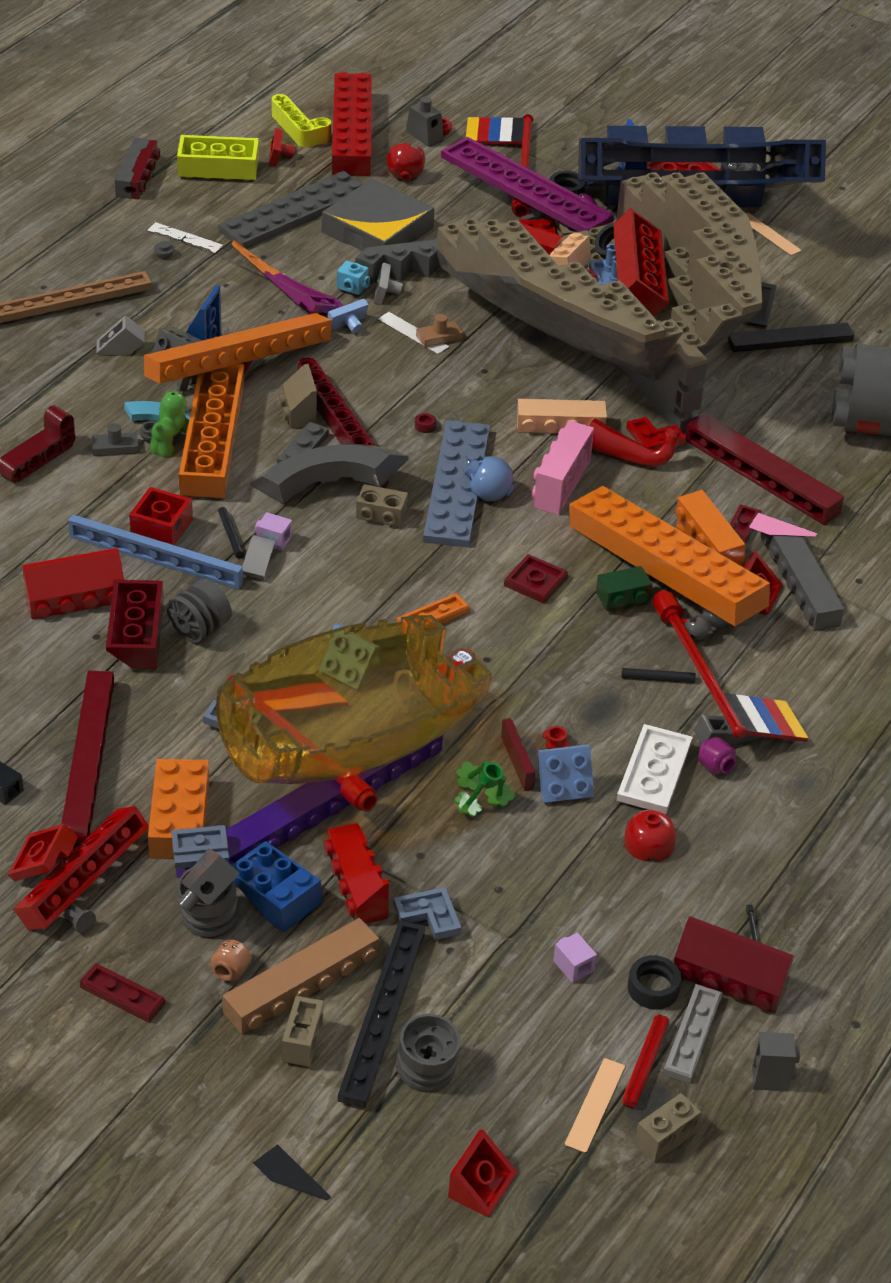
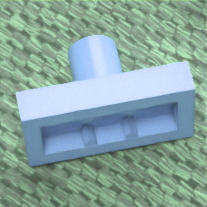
[327,299,368,333]

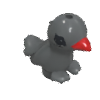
[681,607,749,641]

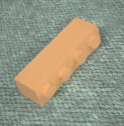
[517,399,607,433]

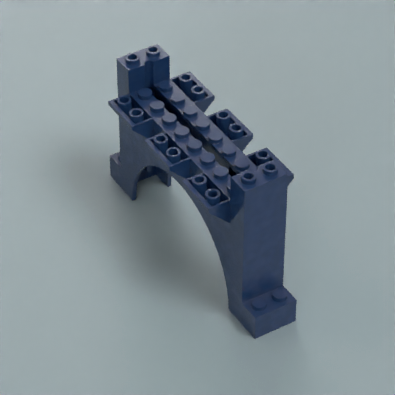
[578,126,826,207]

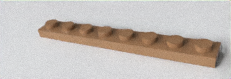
[0,271,152,324]

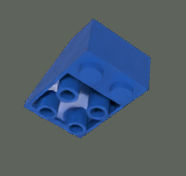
[231,841,323,932]

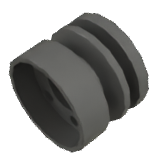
[167,578,232,643]
[177,866,239,937]
[396,1014,461,1092]

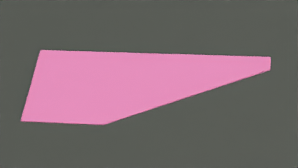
[749,513,817,536]

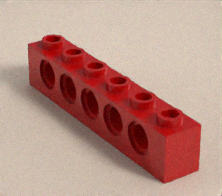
[13,806,149,930]

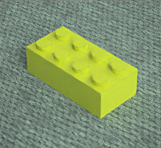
[177,135,259,181]

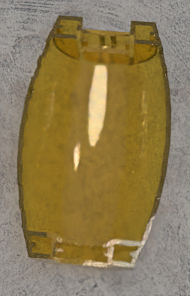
[216,615,492,785]

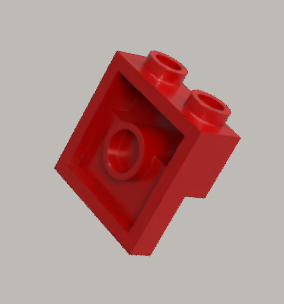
[8,823,78,882]

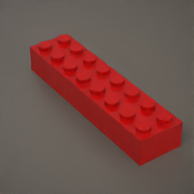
[332,72,372,176]

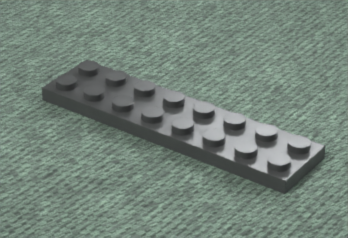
[218,171,363,248]

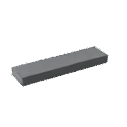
[663,984,722,1083]

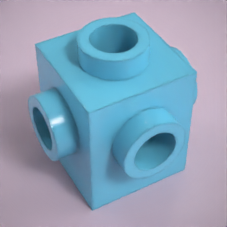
[337,261,370,295]

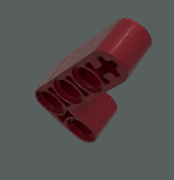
[0,405,76,483]

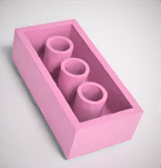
[532,420,594,515]

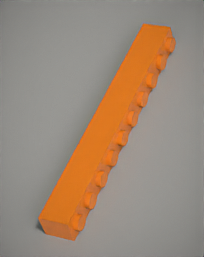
[144,313,332,384]

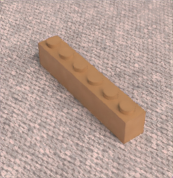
[222,918,379,1035]

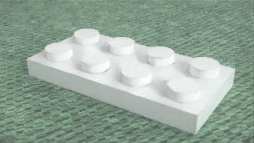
[616,724,693,814]

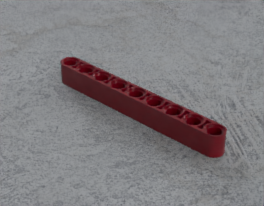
[297,357,388,488]
[61,670,114,844]

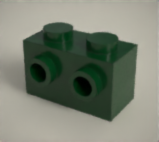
[596,566,653,611]

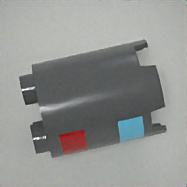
[832,343,891,437]

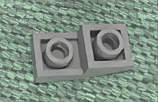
[243,535,275,580]

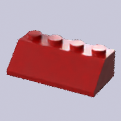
[22,548,125,619]

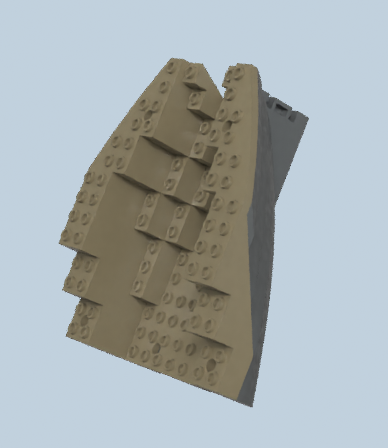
[437,172,762,433]

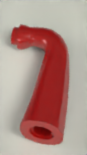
[589,418,681,466]

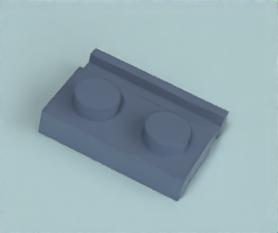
[171,825,229,869]

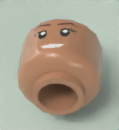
[210,940,251,981]

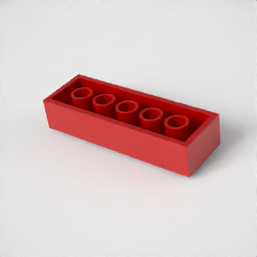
[613,208,669,317]

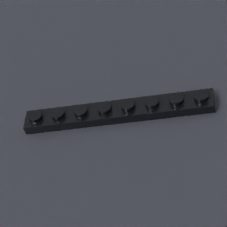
[338,920,425,1108]

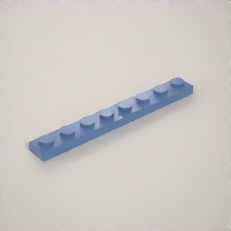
[68,515,243,590]

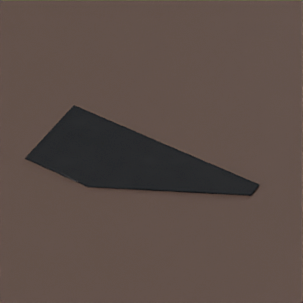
[253,1144,331,1200]

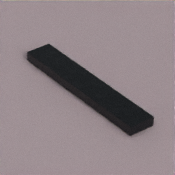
[728,323,854,352]

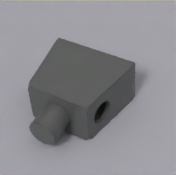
[406,96,443,147]
[177,848,240,912]

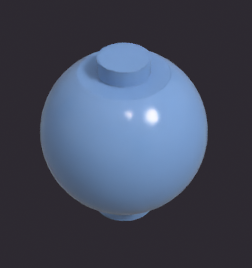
[464,456,515,502]

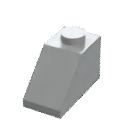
[96,315,145,356]

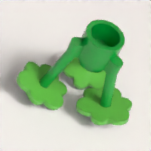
[454,760,515,817]

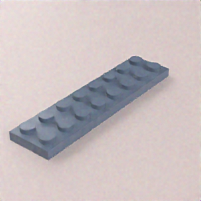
[423,420,490,548]

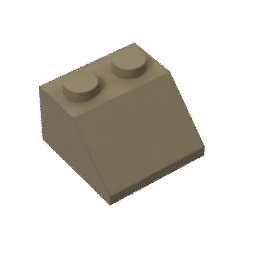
[279,364,317,429]

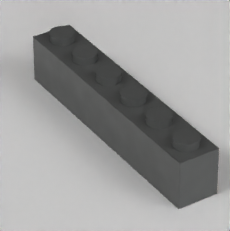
[761,517,844,631]

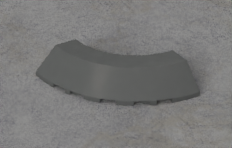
[250,444,409,503]

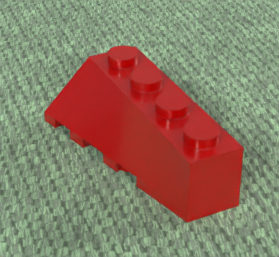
[323,823,389,924]

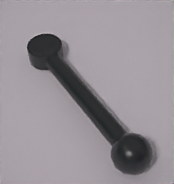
[746,904,758,942]

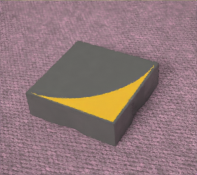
[322,178,434,252]

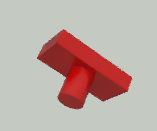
[269,128,295,167]

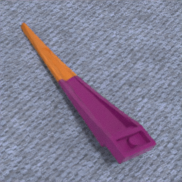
[232,240,344,314]

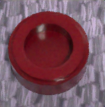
[414,413,437,433]

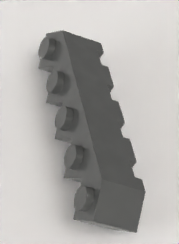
[355,239,443,284]

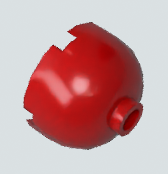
[387,143,426,181]
[624,809,676,862]

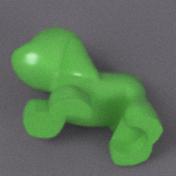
[150,391,189,458]

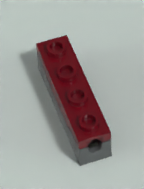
[115,138,160,200]

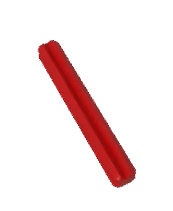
[622,1014,669,1108]

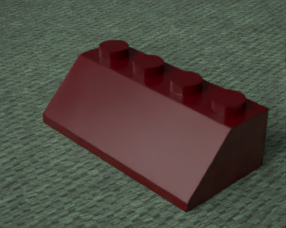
[106,580,164,669]
[674,916,794,1013]

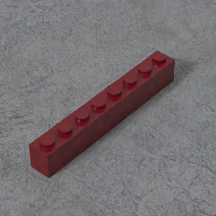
[686,413,844,526]

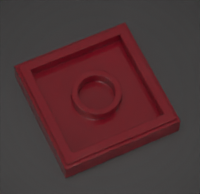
[504,554,568,604]

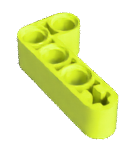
[272,94,331,148]

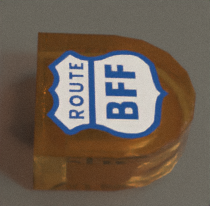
[446,648,476,673]

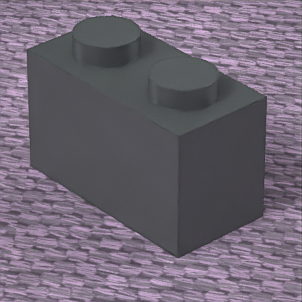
[752,1032,800,1091]

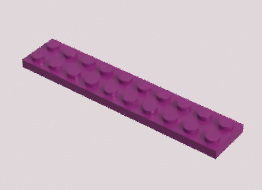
[441,137,614,232]

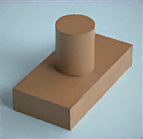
[416,314,463,347]

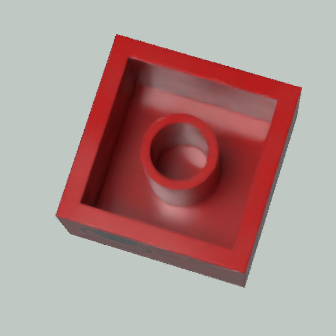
[129,487,193,546]

